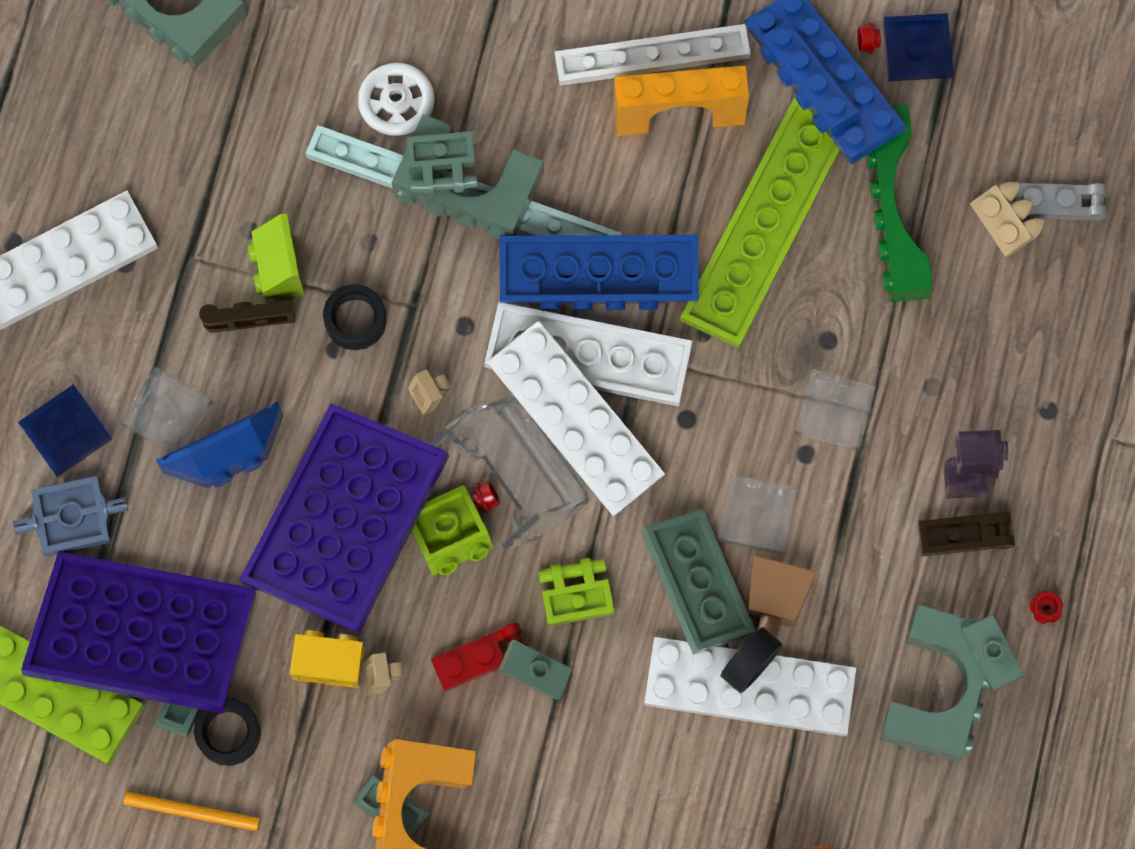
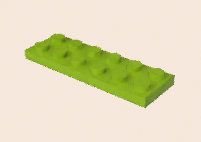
[0,626,145,766]

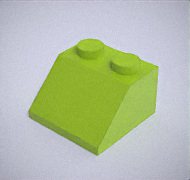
[247,213,305,301]

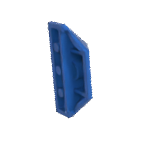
[156,401,283,488]

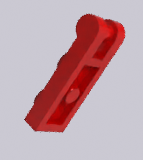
[431,622,529,692]

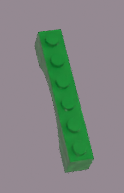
[866,104,933,302]

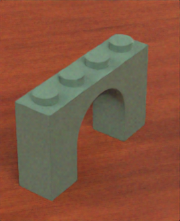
[106,0,248,68]
[391,114,544,240]
[879,605,989,763]

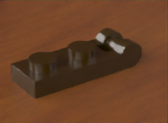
[199,298,295,333]
[917,512,1016,557]

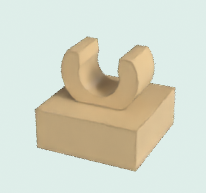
[408,370,450,416]
[363,653,404,695]

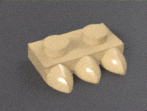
[969,182,1044,257]

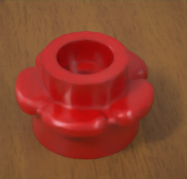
[857,23,881,54]
[471,481,500,513]
[1030,591,1063,624]

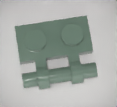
[406,131,477,196]

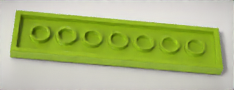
[680,96,840,349]

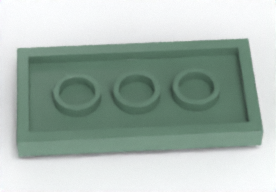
[641,509,756,655]

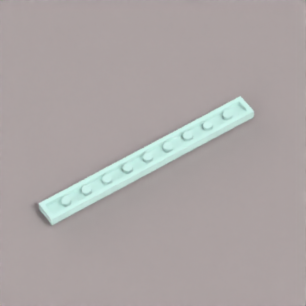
[305,125,621,236]

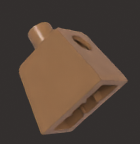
[747,555,816,638]

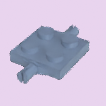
[13,476,129,557]

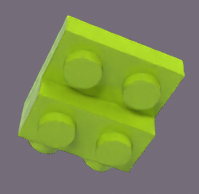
[412,485,494,576]

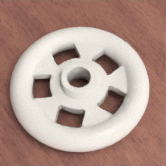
[358,63,435,136]

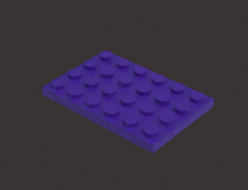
[239,404,449,634]
[21,551,256,714]

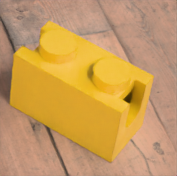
[290,630,365,688]

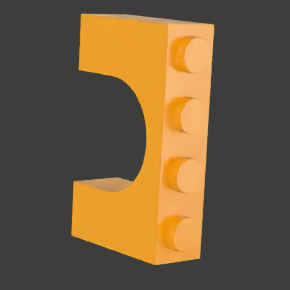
[614,66,749,136]
[372,739,476,849]

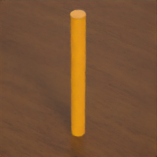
[123,791,261,832]

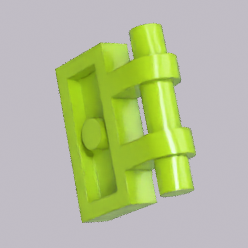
[538,558,615,627]

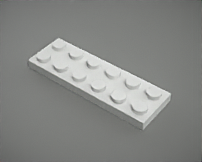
[0,191,158,330]
[484,302,692,407]
[487,320,665,517]
[644,637,856,737]

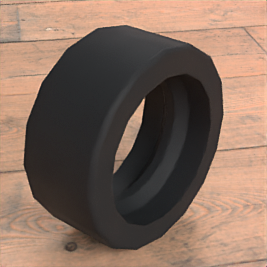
[323,284,387,351]
[720,627,783,693]
[193,698,261,766]

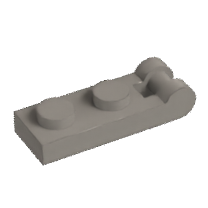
[1014,183,1107,221]

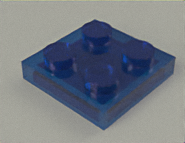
[882,13,954,82]
[18,384,112,477]

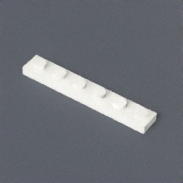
[554,24,751,86]

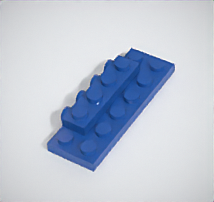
[744,0,906,165]
[500,235,699,311]

